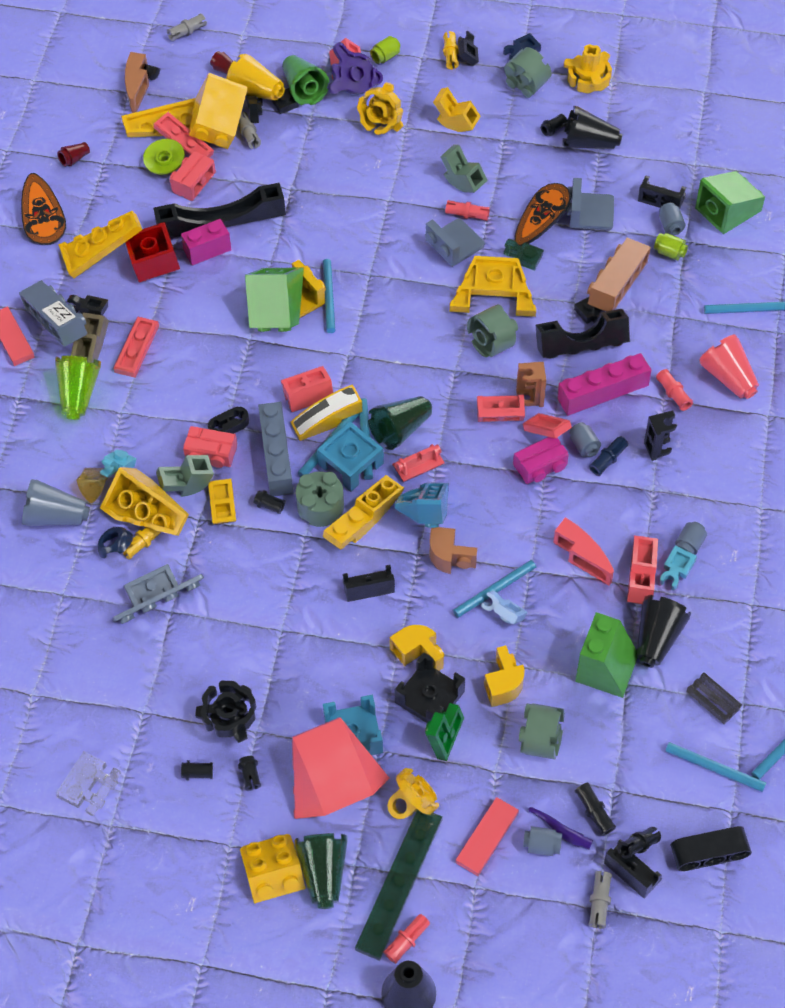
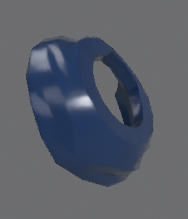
[97,527,133,559]

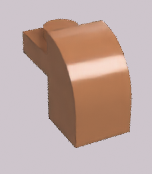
[429,527,477,574]

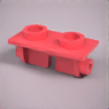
[392,444,445,482]

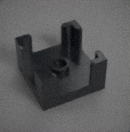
[395,652,465,723]

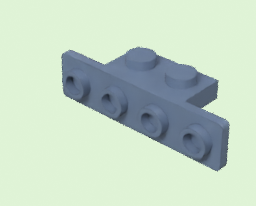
[112,564,204,624]

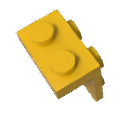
[292,260,326,318]
[240,834,306,904]

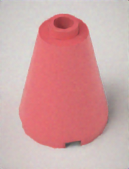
[699,334,759,399]

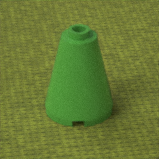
[282,55,329,105]

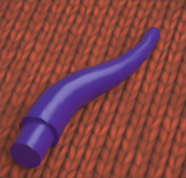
[528,807,593,850]

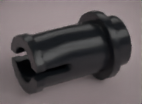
[540,114,567,136]
[254,490,286,514]
[238,756,261,791]
[181,760,213,781]

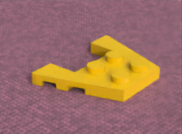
[450,256,536,317]

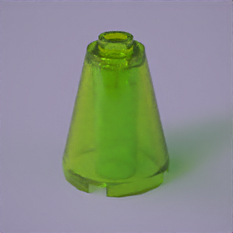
[55,356,101,420]

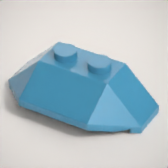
[395,483,449,528]

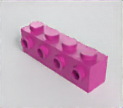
[557,353,652,416]

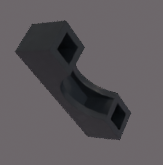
[535,309,630,358]

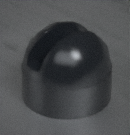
[144,64,161,80]

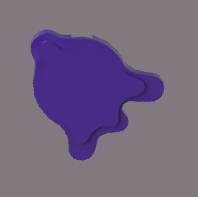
[328,42,383,95]

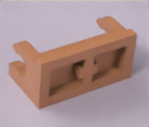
[516,362,546,407]

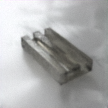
[686,672,742,724]

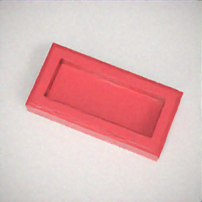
[523,413,572,439]

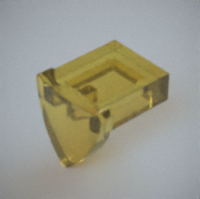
[77,468,108,503]

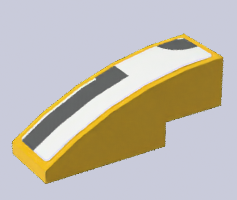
[290,384,362,441]

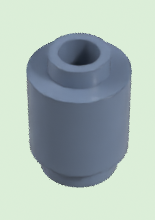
[659,203,686,235]
[569,422,601,457]
[675,522,707,555]
[523,826,562,856]

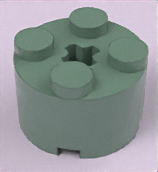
[504,47,552,98]
[467,304,518,357]
[296,472,344,527]
[519,703,565,760]

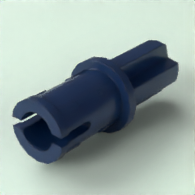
[589,436,628,476]

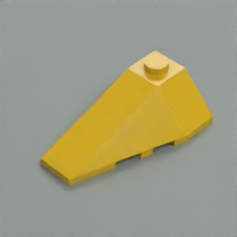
[100,467,189,536]

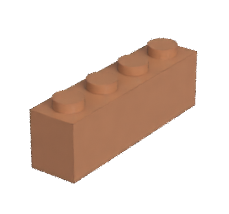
[587,237,651,311]

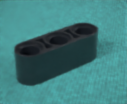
[670,826,752,872]

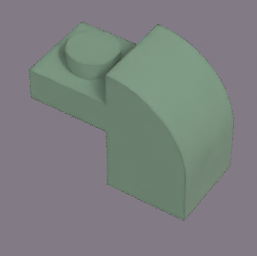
[440,145,488,193]
[156,455,214,497]

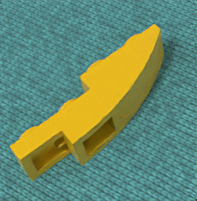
[323,475,404,550]

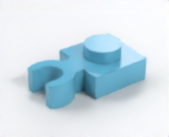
[660,546,697,591]

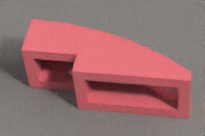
[553,517,614,585]
[627,535,658,604]

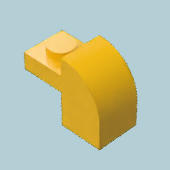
[433,87,481,132]
[389,625,445,671]
[484,645,525,707]

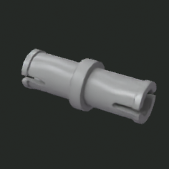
[167,13,207,41]
[238,112,261,149]
[588,871,612,929]

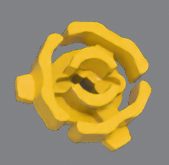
[563,44,612,93]
[357,82,404,135]

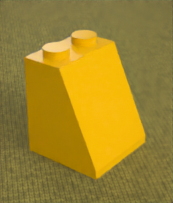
[189,73,248,149]

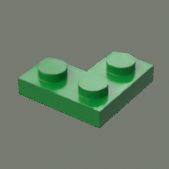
[425,703,464,761]

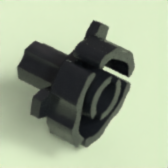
[195,680,257,743]

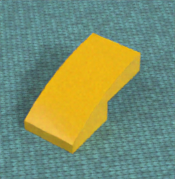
[208,479,236,524]

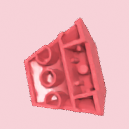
[292,717,390,819]

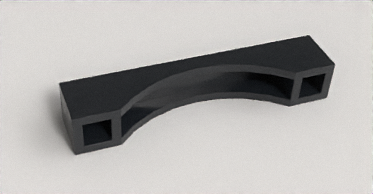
[153,182,286,238]

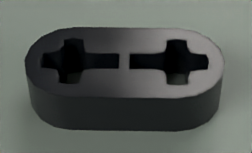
[208,406,249,434]

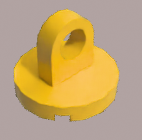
[387,768,439,819]

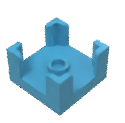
[317,422,384,492]
[323,694,383,755]

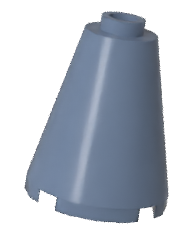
[22,479,90,526]

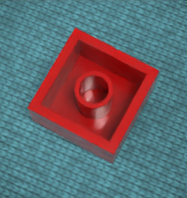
[125,222,180,282]

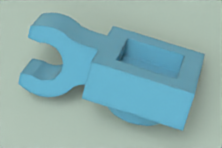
[100,449,137,477]

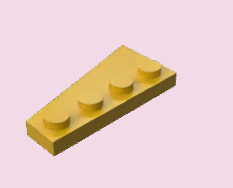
[121,98,195,137]
[58,211,143,278]

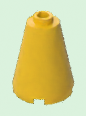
[226,53,285,101]

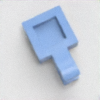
[481,591,528,624]

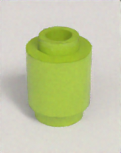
[370,36,400,64]
[654,233,688,260]

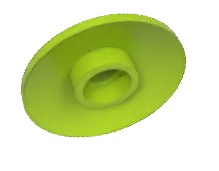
[143,139,185,175]

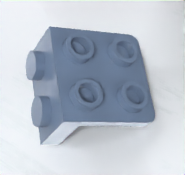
[567,178,614,230]
[425,219,485,267]

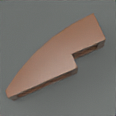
[125,52,149,113]

